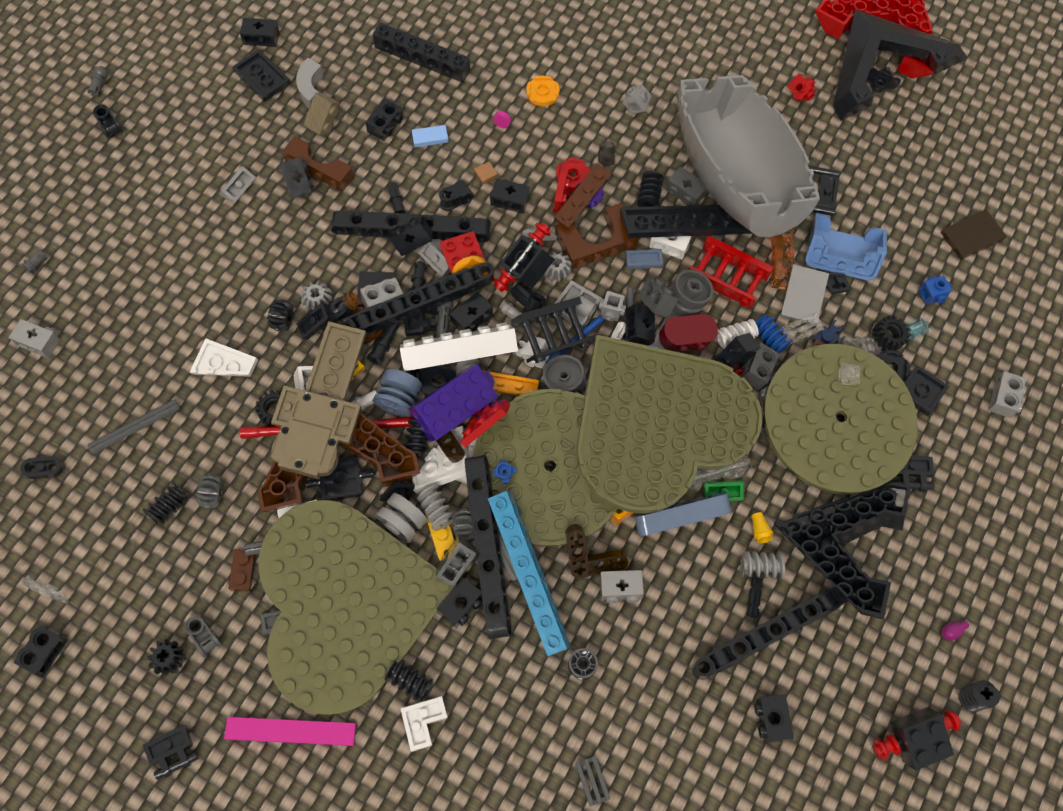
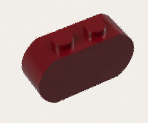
[659,314,718,353]

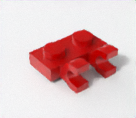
[553,171,571,213]

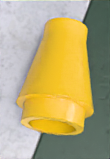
[751,512,773,544]

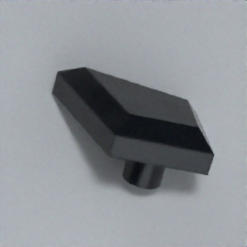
[822,271,850,294]
[380,481,415,501]

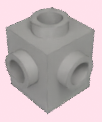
[623,84,652,115]
[598,291,627,322]

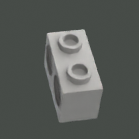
[360,278,403,309]
[988,371,1027,418]

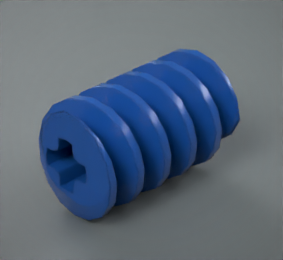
[755,314,793,354]

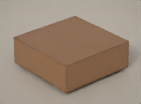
[474,162,498,185]

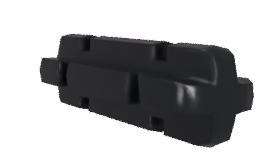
[747,577,763,618]

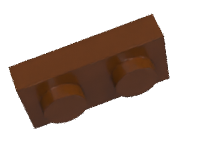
[228,549,256,592]

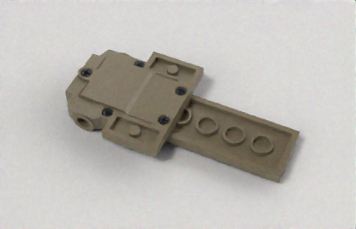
[271,321,366,479]

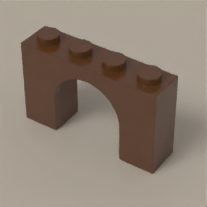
[555,203,639,269]

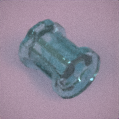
[905,318,929,340]

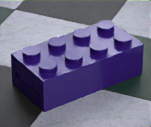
[409,364,499,442]

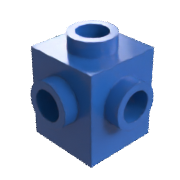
[918,275,952,305]

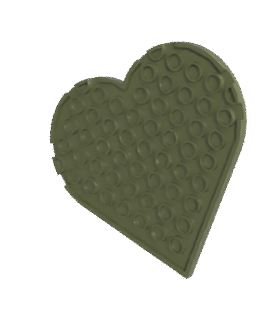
[577,335,762,513]
[259,500,457,715]

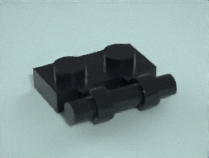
[893,456,935,492]
[143,725,199,780]

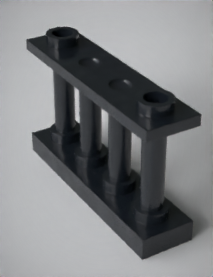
[510,297,595,364]

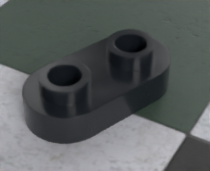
[20,456,64,479]

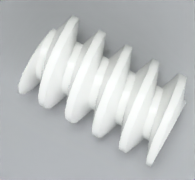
[716,319,759,350]

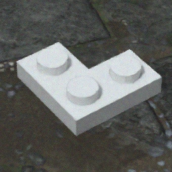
[401,696,448,752]

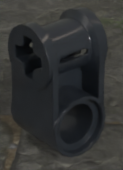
[93,104,124,139]
[439,180,474,211]

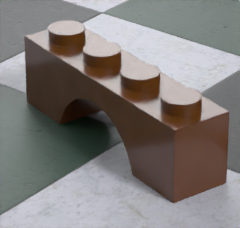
[282,136,355,192]

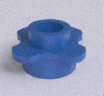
[493,460,517,484]

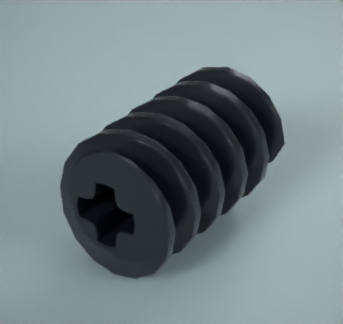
[637,171,664,207]
[403,415,429,457]
[142,482,189,524]
[384,660,433,703]
[959,680,1001,713]

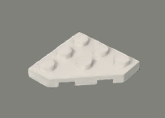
[413,426,468,494]

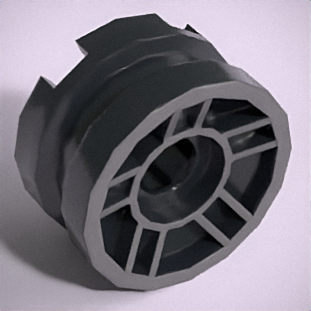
[568,648,598,681]

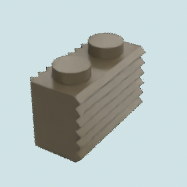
[303,93,339,135]

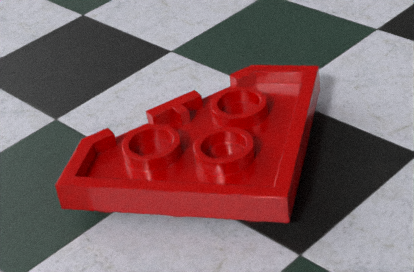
[460,400,510,448]

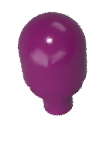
[941,620,969,641]

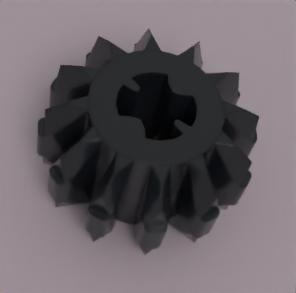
[267,299,294,331]
[147,639,185,676]

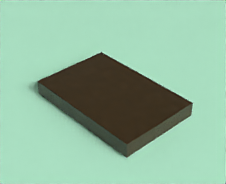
[940,209,1007,260]

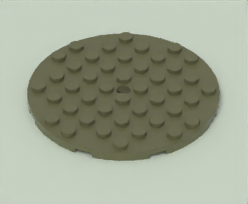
[763,344,918,494]
[472,389,618,546]

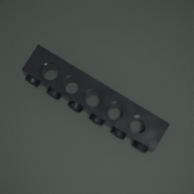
[372,22,471,83]

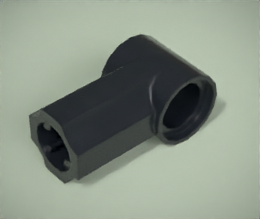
[510,282,546,313]

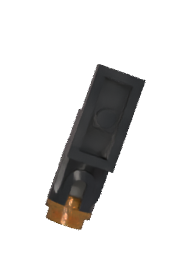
[296,292,360,340]

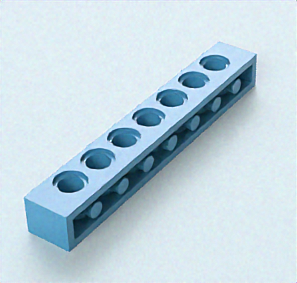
[488,491,571,656]

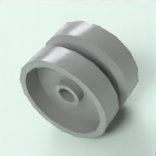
[375,493,428,543]

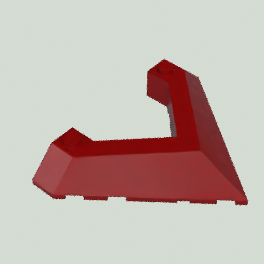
[815,0,934,78]

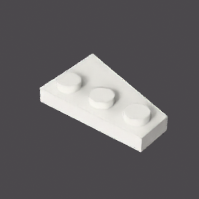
[190,339,258,377]

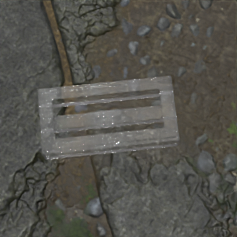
[781,312,824,344]

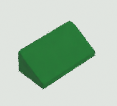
[702,478,744,501]

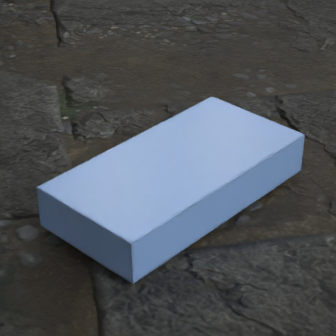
[412,125,448,147]

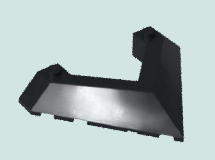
[833,9,967,121]
[774,482,911,620]

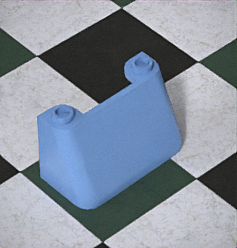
[806,213,887,280]

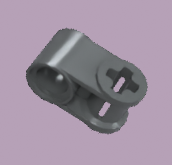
[185,616,222,658]

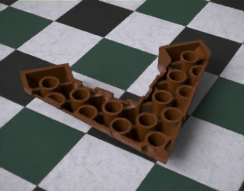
[258,413,420,512]

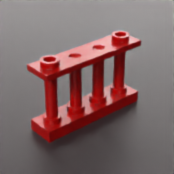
[689,235,774,309]

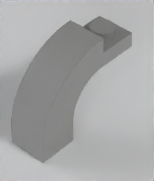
[296,58,324,109]

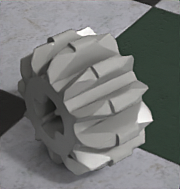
[544,251,572,283]
[300,281,333,311]

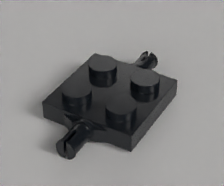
[306,456,374,501]

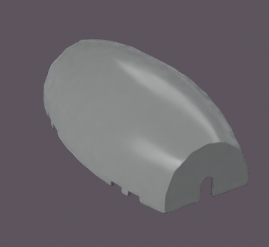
[677,75,819,237]

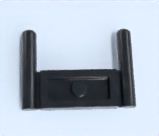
[808,165,840,216]

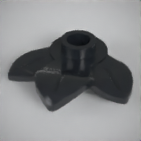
[869,67,901,92]

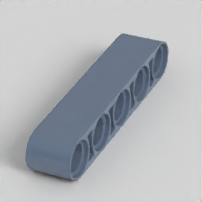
[634,492,732,536]

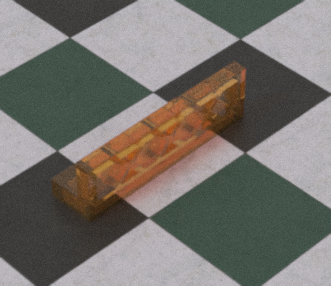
[771,228,794,289]

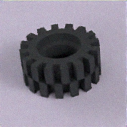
[872,315,910,351]
[255,390,281,426]

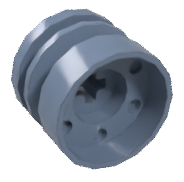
[372,369,422,417]

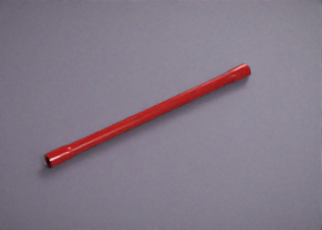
[240,417,414,439]

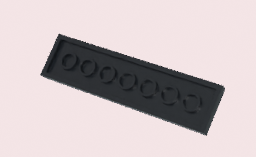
[620,205,754,238]

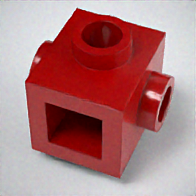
[787,73,818,102]

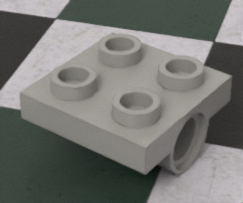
[554,280,601,329]

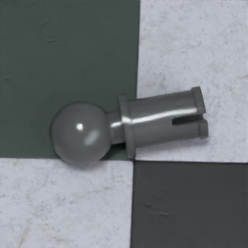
[87,66,108,97]

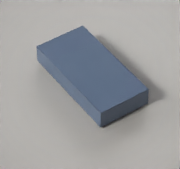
[625,249,663,269]

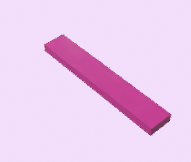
[224,717,357,746]

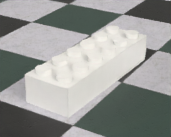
[400,322,518,371]

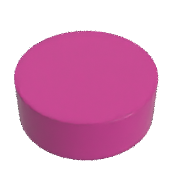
[493,111,511,128]

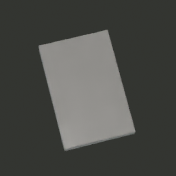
[780,264,829,326]

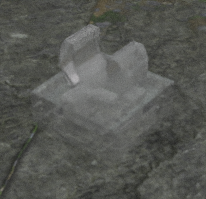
[838,363,861,386]

